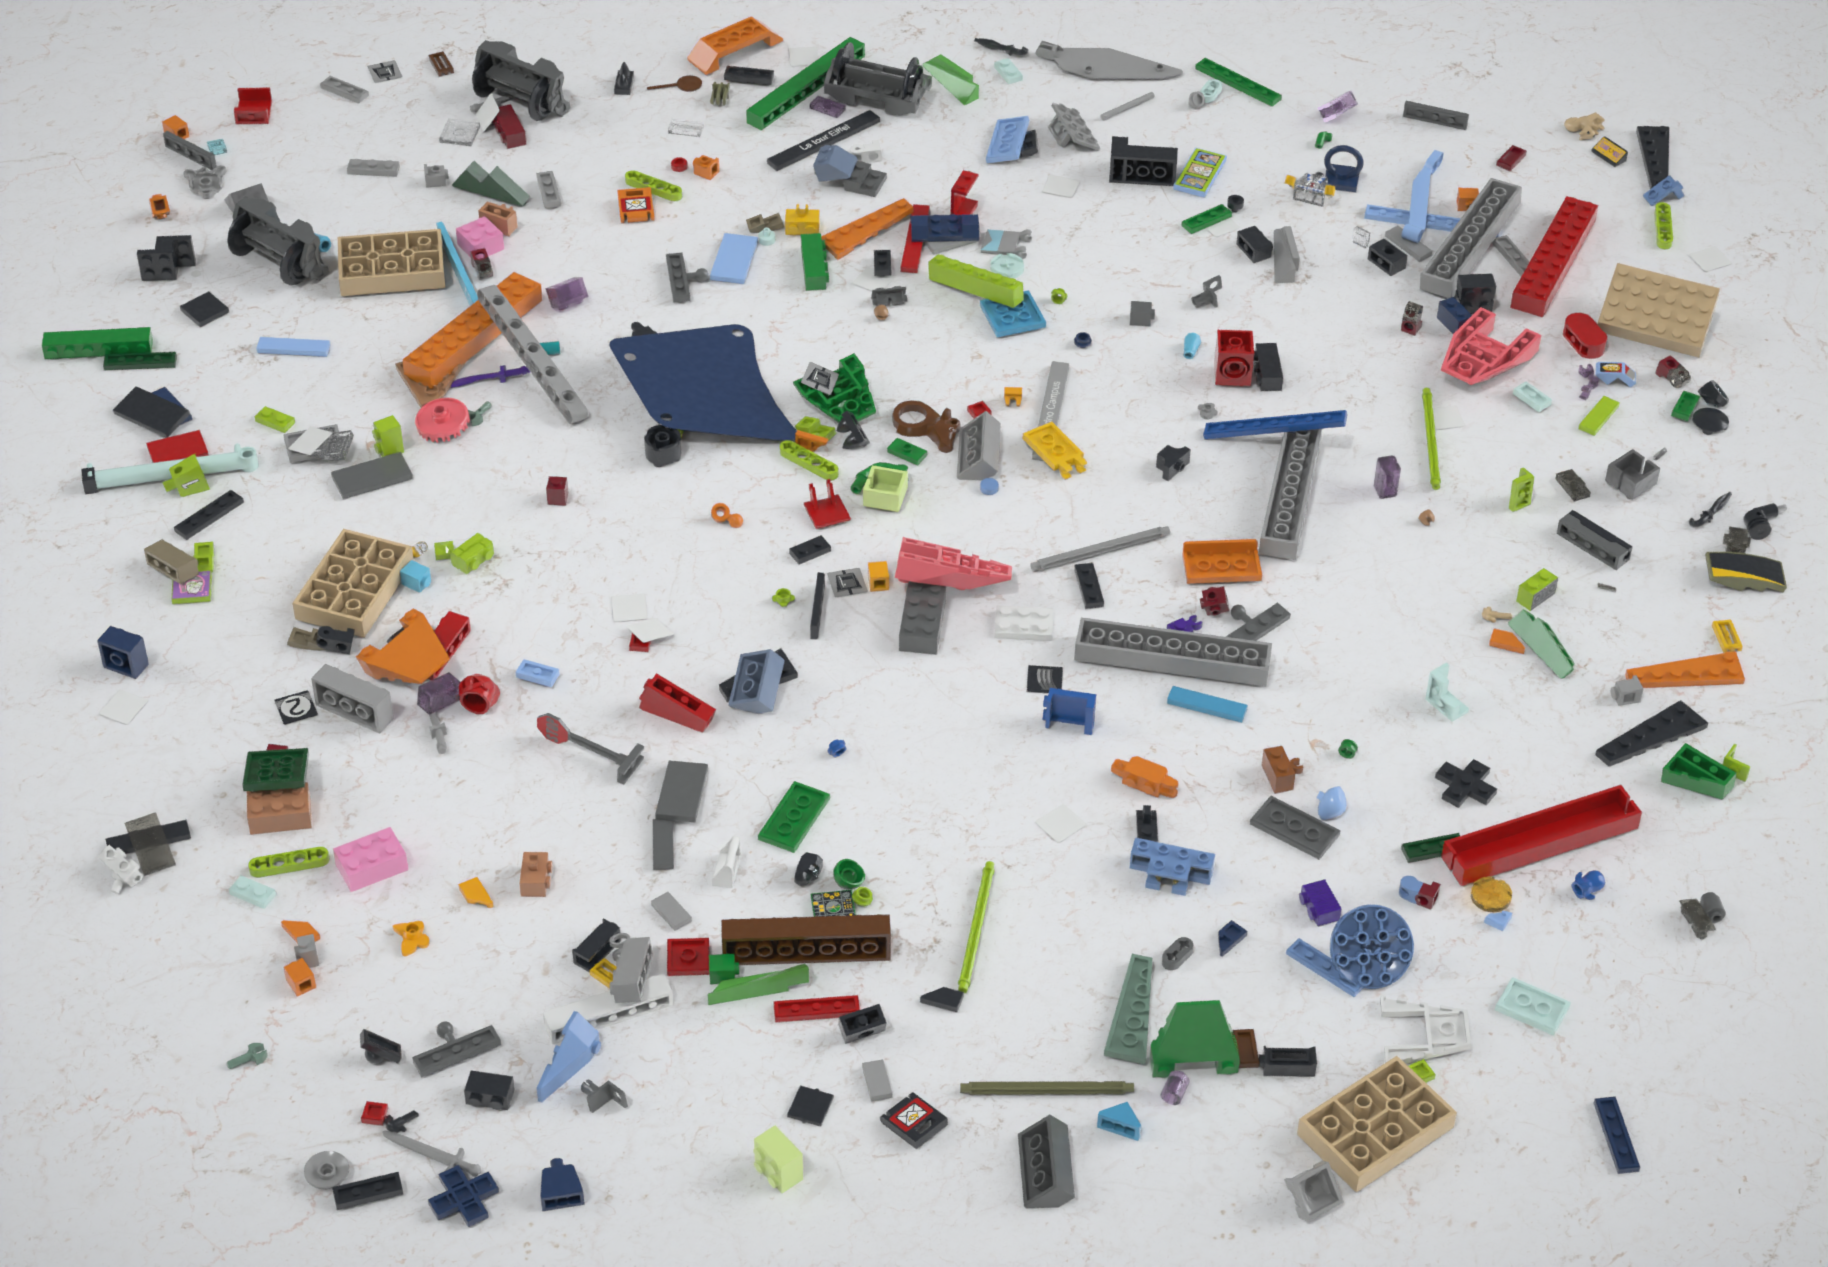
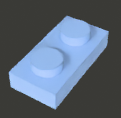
[516,659,560,687]

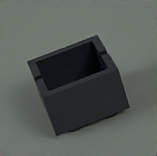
[1454,273,1497,314]

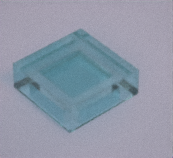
[207,139,227,155]

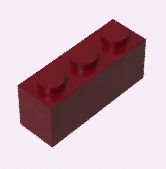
[492,104,526,149]

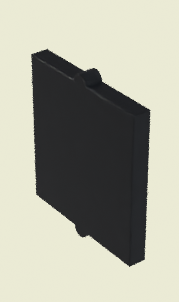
[787,1085,834,1127]

